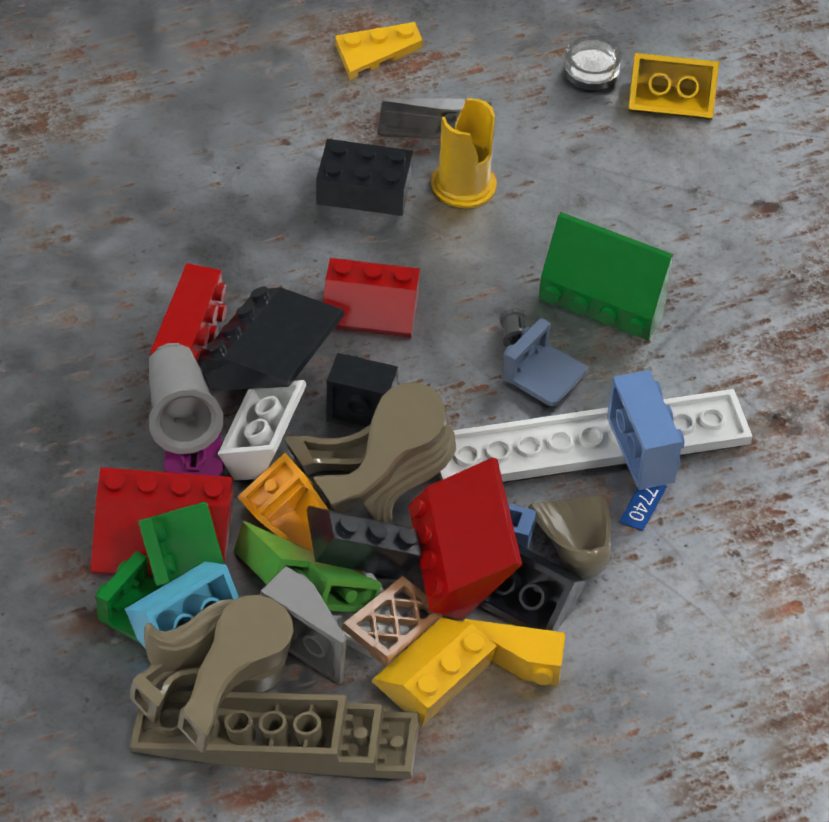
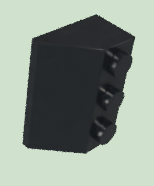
[306,506,422,579]
[478,544,586,631]

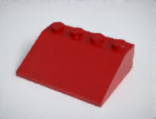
[408,457,522,620]
[90,467,234,578]

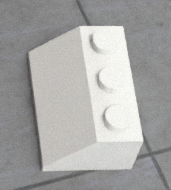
[218,380,307,480]

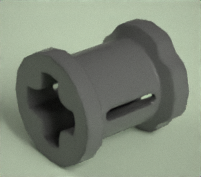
[499,308,527,347]

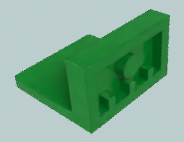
[138,502,224,586]

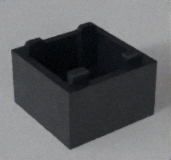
[326,353,399,430]

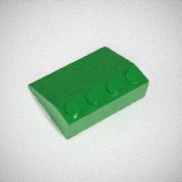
[538,212,674,341]

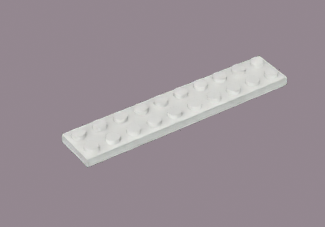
[438,389,752,482]

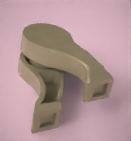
[284,382,456,523]
[130,595,294,754]

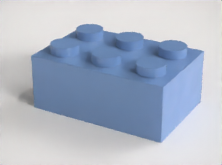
[607,370,685,490]

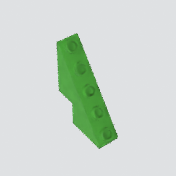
[233,521,382,613]

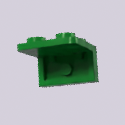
[95,551,164,644]

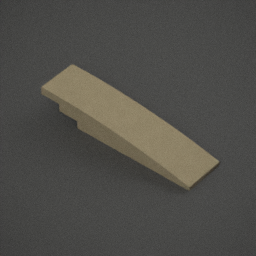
[130,690,420,779]

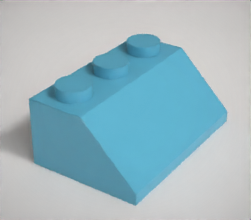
[125,561,239,647]

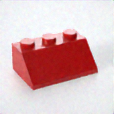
[323,258,420,338]

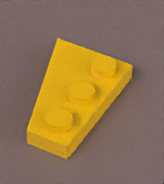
[335,22,423,80]

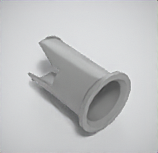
[149,343,223,454]

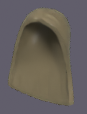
[528,495,611,579]

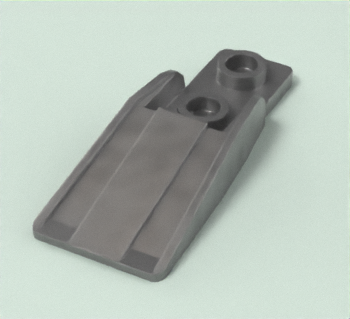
[377,97,492,139]

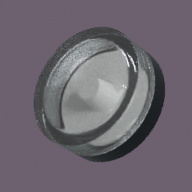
[564,36,622,90]

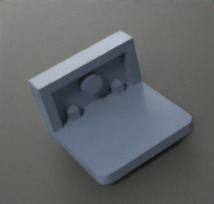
[502,318,587,406]

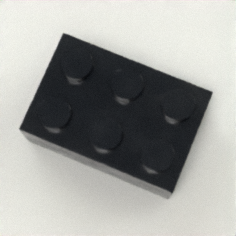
[316,139,413,216]

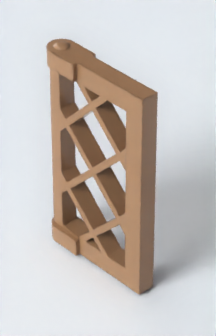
[341,576,445,665]

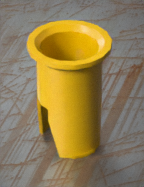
[430,98,497,209]

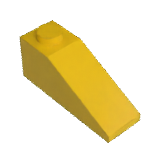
[464,619,566,686]

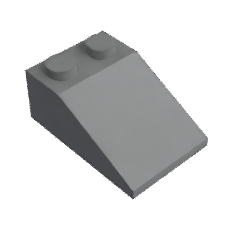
[260,566,347,684]

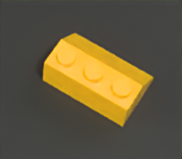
[628,53,719,118]
[372,617,497,727]

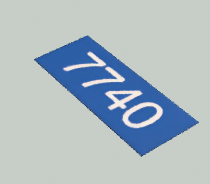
[619,485,667,531]

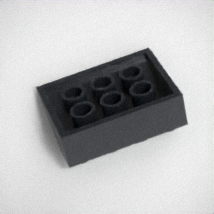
[198,287,345,391]

